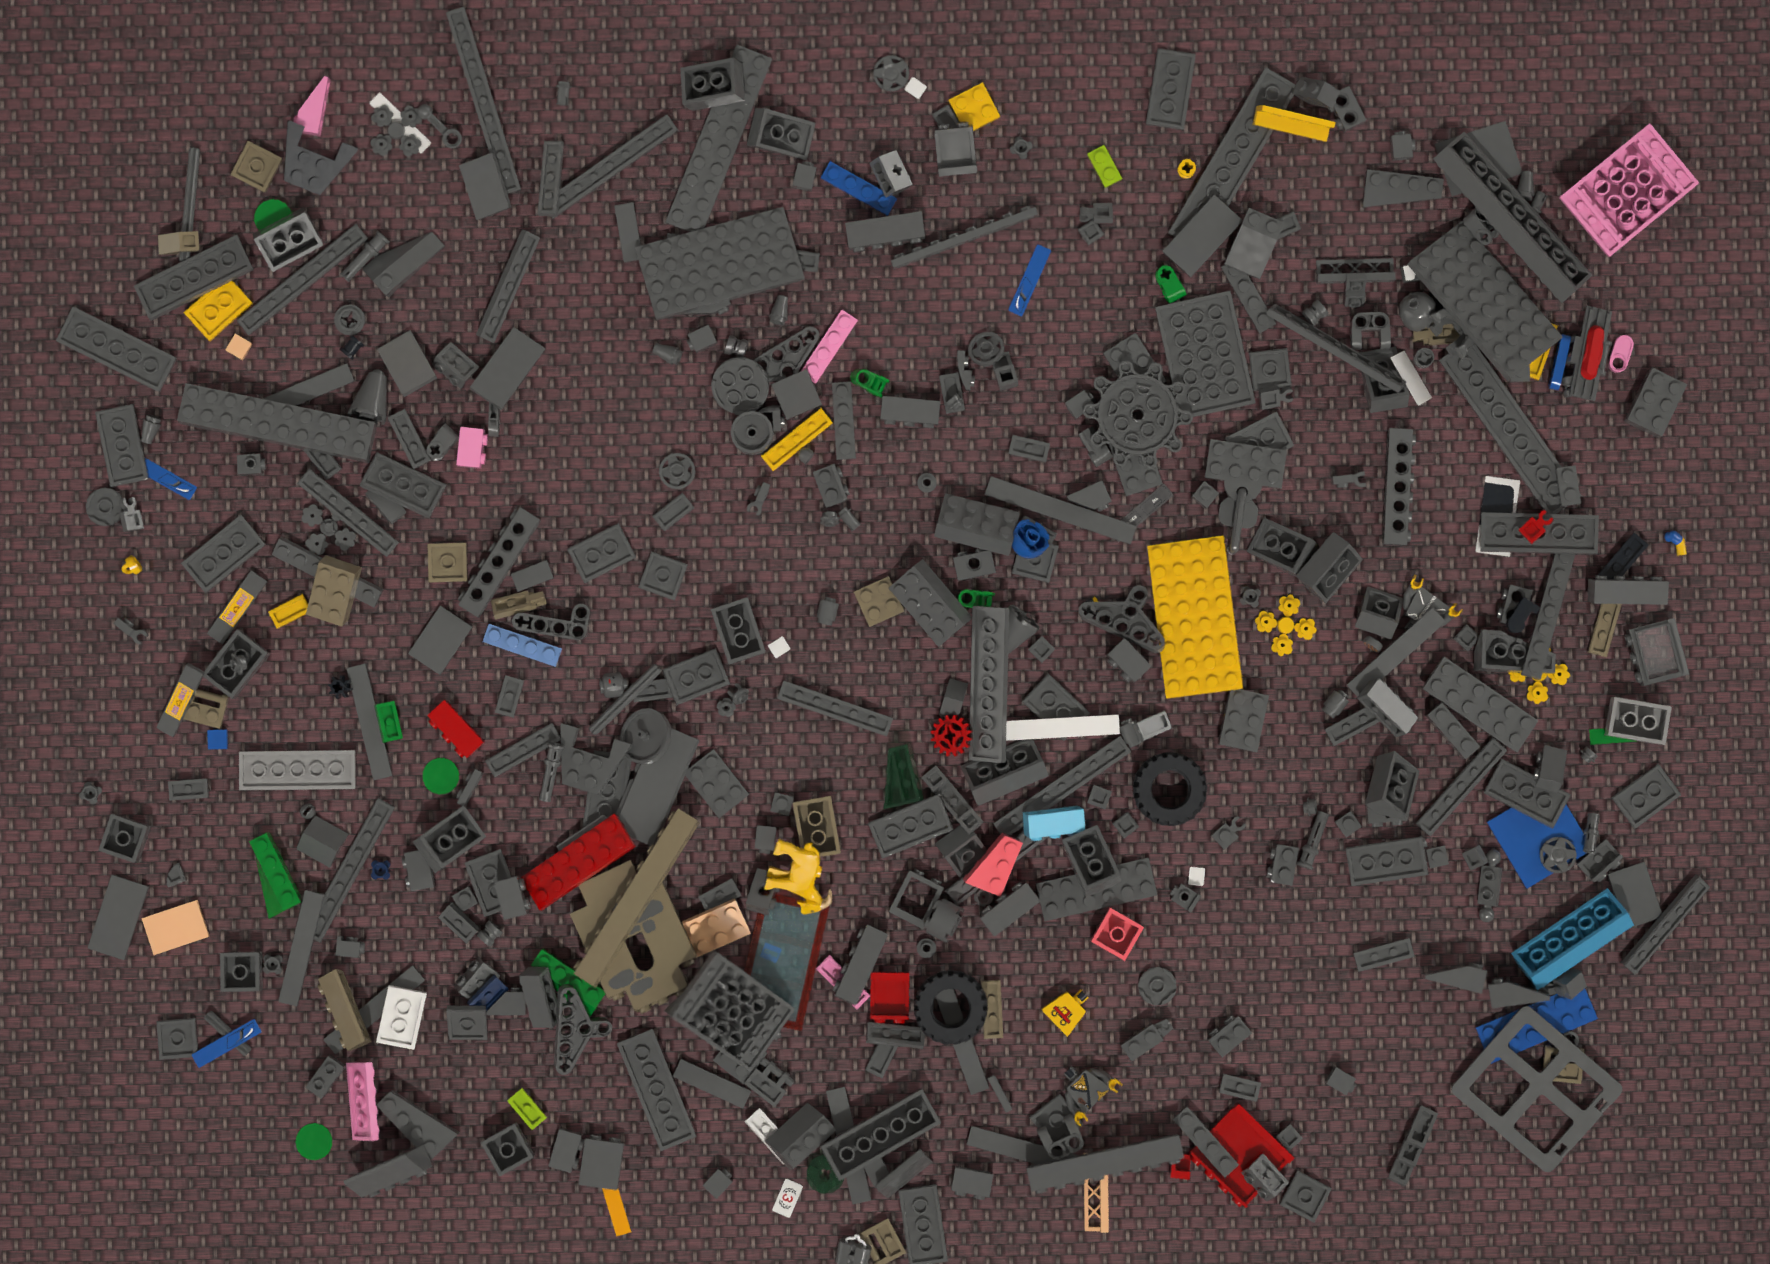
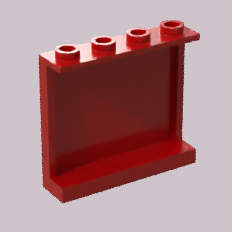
[1189,1102,1294,1208]

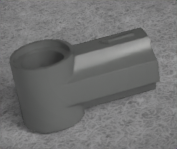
[1078,426,1113,467]

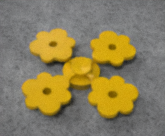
[1255,595,1317,656]
[1508,648,1570,704]

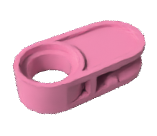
[1608,335,1634,373]

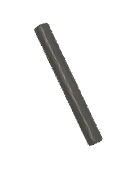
[589,664,662,735]

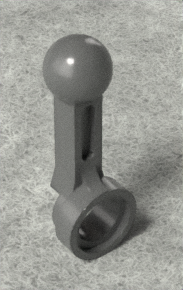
[417,104,462,149]

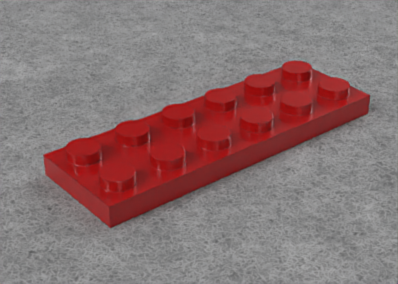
[521,814,636,911]

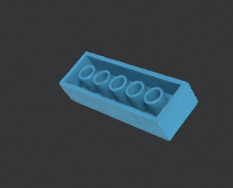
[1511,888,1634,990]

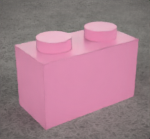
[456,427,488,469]

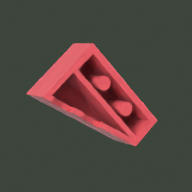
[963,833,1023,897]

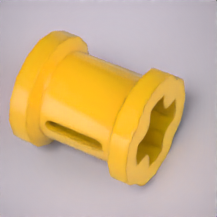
[1177,159,1196,179]

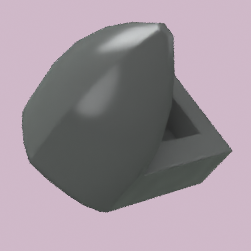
[757,405,785,433]

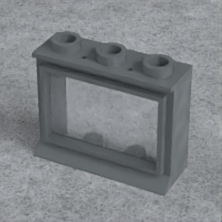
[1625,618,1689,686]

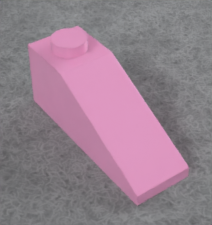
[293,76,331,136]

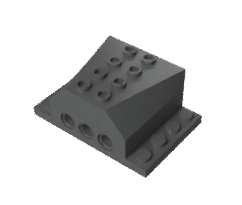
[664,950,795,1073]

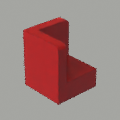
[1169,1154,1191,1180]

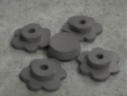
[371,105,422,157]
[301,504,356,555]

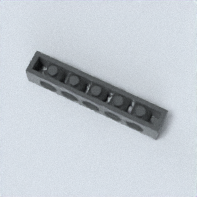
[1382,428,1416,546]
[458,507,541,618]

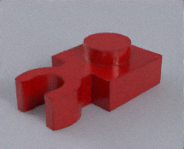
[1518,510,1553,545]

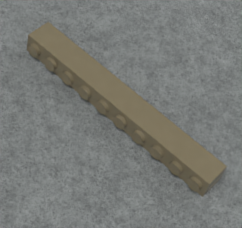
[574,809,700,988]

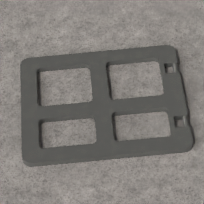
[1452,1006,1622,1172]

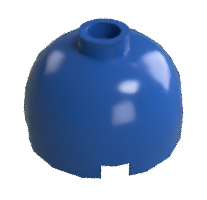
[1011,519,1050,559]

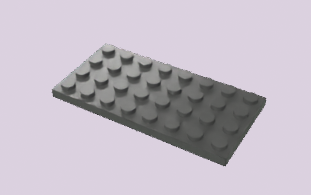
[635,207,805,321]
[1407,221,1563,381]

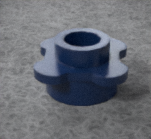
[371,860,391,880]

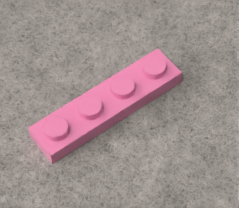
[801,310,858,385]

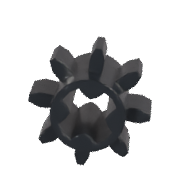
[328,675,353,699]

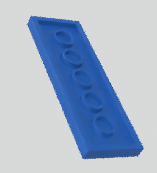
[1475,989,1598,1064]

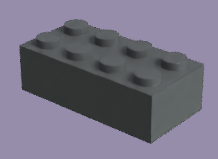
[934,493,1020,556]
[889,559,972,647]

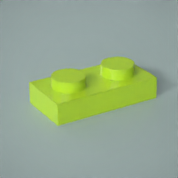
[1087,145,1122,188]
[507,1088,547,1130]

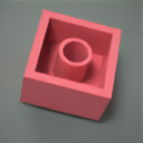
[1090,907,1144,961]

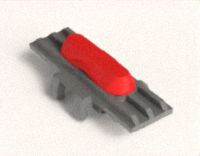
[1566,306,1612,401]

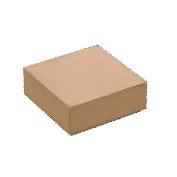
[226,334,252,360]

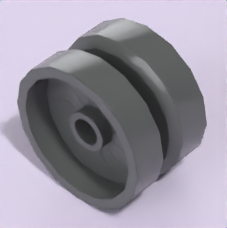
[731,411,774,455]

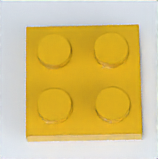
[949,83,1000,131]

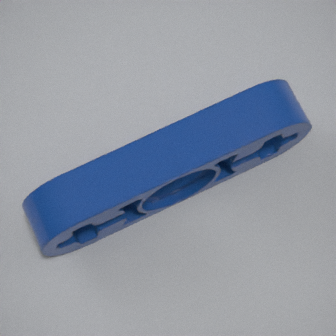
[1548,334,1571,390]

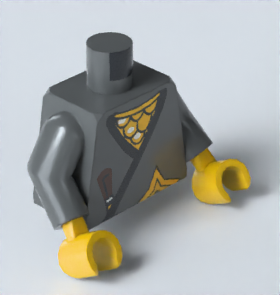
[1064,1066,1123,1126]

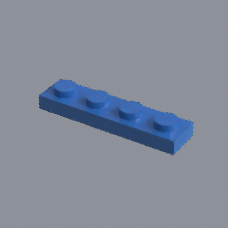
[821,161,897,216]

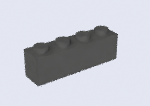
[1587,575,1669,605]
[832,925,888,1006]

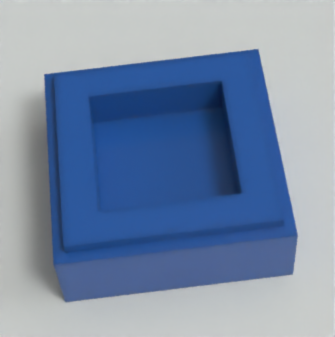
[207,730,228,750]

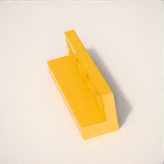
[1252,105,1336,142]

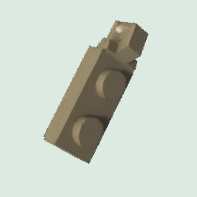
[1412,324,1460,346]
[491,591,546,620]

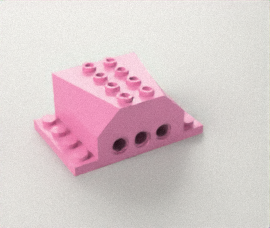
[1559,123,1699,258]

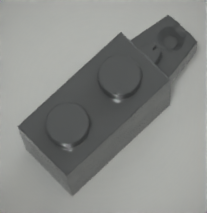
[1120,1019,1173,1062]

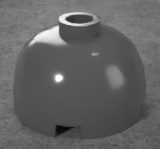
[1399,292,1438,332]

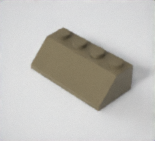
[318,969,372,1051]

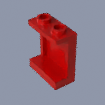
[870,972,909,1023]

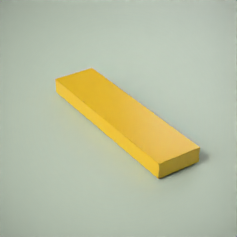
[761,408,833,471]

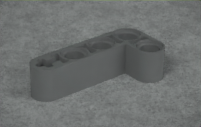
[512,604,591,640]

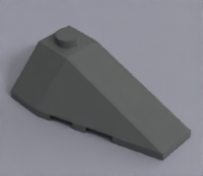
[1474,630,1556,674]

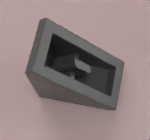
[939,678,968,720]

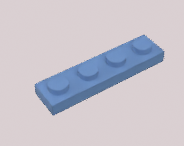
[483,624,562,667]

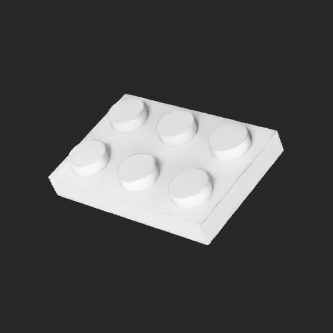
[376,985,427,1050]

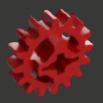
[930,715,973,756]

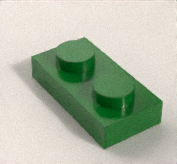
[374,701,403,743]

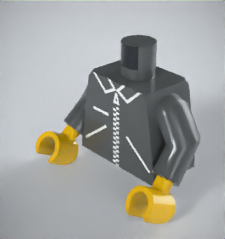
[1403,575,1463,630]

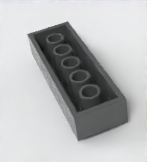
[819,1088,941,1181]

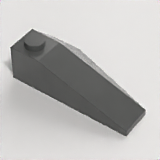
[362,232,445,298]

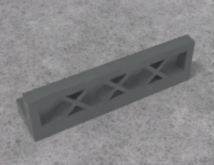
[1316,258,1396,284]

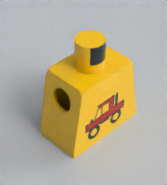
[1041,989,1089,1036]

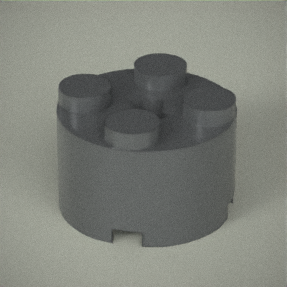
[924,898,965,943]

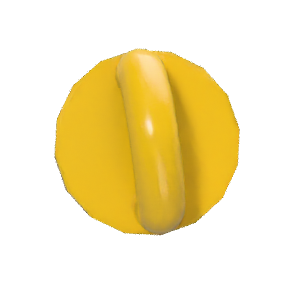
[121,555,142,575]

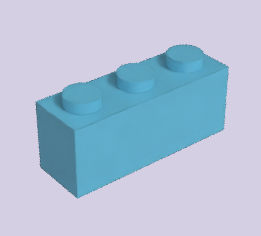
[1023,806,1085,841]

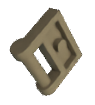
[183,689,229,729]
[1542,1045,1584,1084]
[857,1218,906,1264]

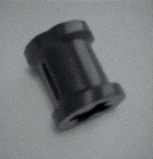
[339,335,365,360]

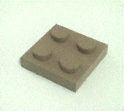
[230,141,283,193]
[428,543,468,583]
[854,576,905,627]

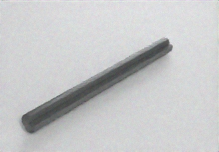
[179,148,200,262]

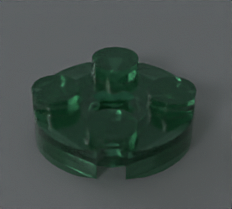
[806,1154,844,1194]

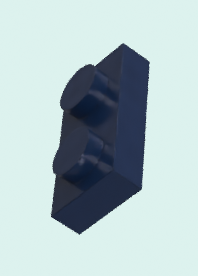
[467,975,509,1012]

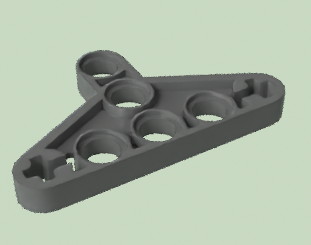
[754,327,819,382]
[1079,585,1165,653]
[554,984,612,1075]

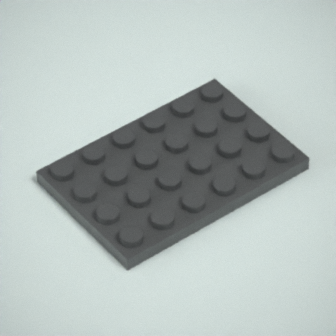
[1155,291,1256,417]

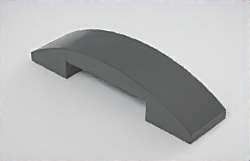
[921,766,984,835]

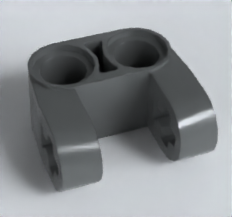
[1350,312,1391,350]
[1036,1113,1083,1160]

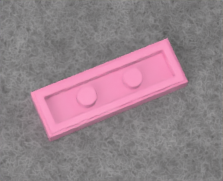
[816,955,870,1010]

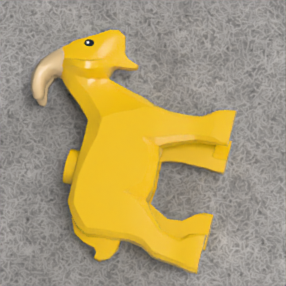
[764,839,832,914]

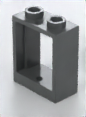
[889,869,944,929]

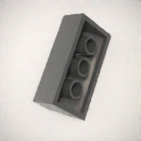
[845,211,925,253]
[961,739,1049,806]
[343,1145,433,1198]

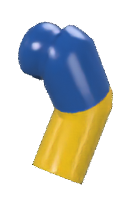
[1664,530,1687,556]

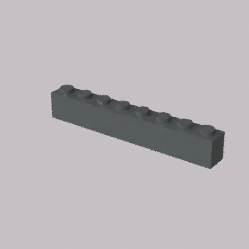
[1026,1133,1184,1194]

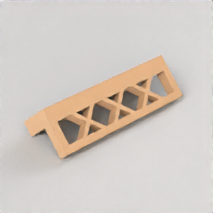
[1084,1153,1109,1233]

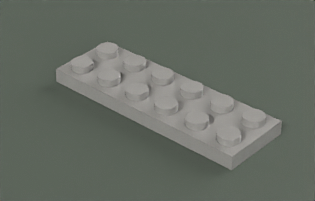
[239,750,356,790]

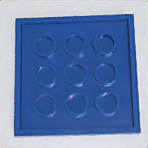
[1486,805,1586,889]

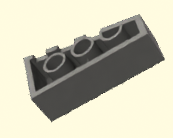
[376,1090,460,1161]

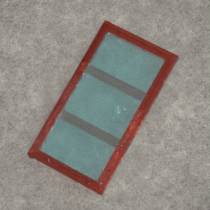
[744,891,830,1031]

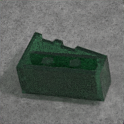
[883,743,924,809]

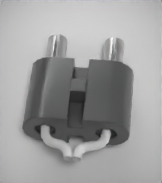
[835,1234,872,1264]

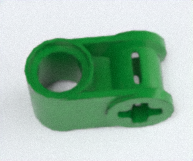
[1155,265,1186,304]
[850,369,890,398]
[957,590,995,609]

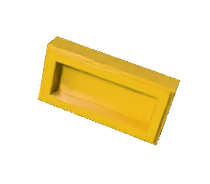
[268,594,308,629]

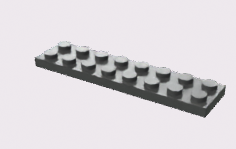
[969,606,1009,763]

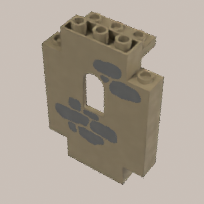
[570,860,698,1014]

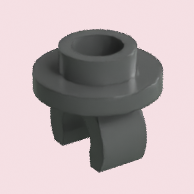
[727,683,749,705]

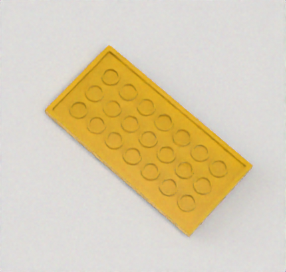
[1147,535,1243,699]

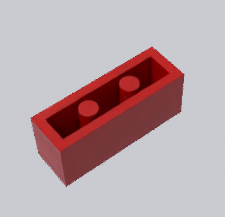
[427,700,485,758]

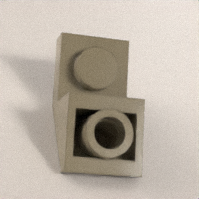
[158,231,199,255]

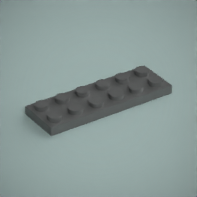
[134,235,254,321]
[56,307,177,392]
[1480,512,1599,555]
[1421,656,1538,753]
[1036,857,1157,921]
[617,1029,697,1151]

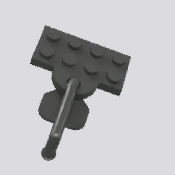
[1205,439,1287,555]

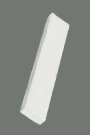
[1006,714,1120,740]

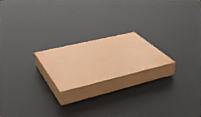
[142,900,210,955]

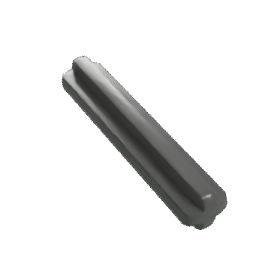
[204,1011,251,1056]

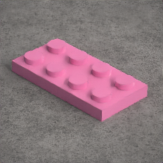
[346,1062,379,1141]

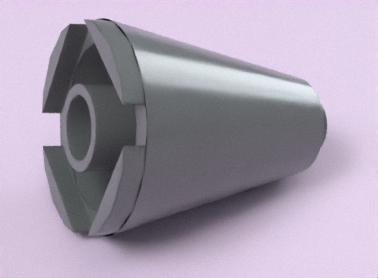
[348,370,387,425]
[1007,605,1040,654]

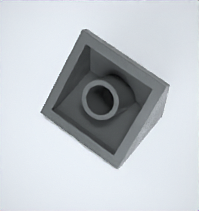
[297,815,349,868]

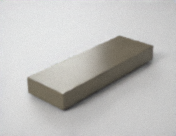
[1587,604,1622,658]
[981,980,1003,1039]

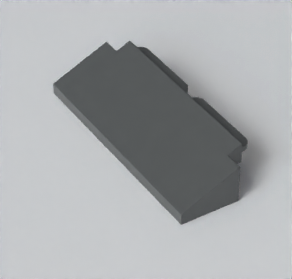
[616,728,700,846]

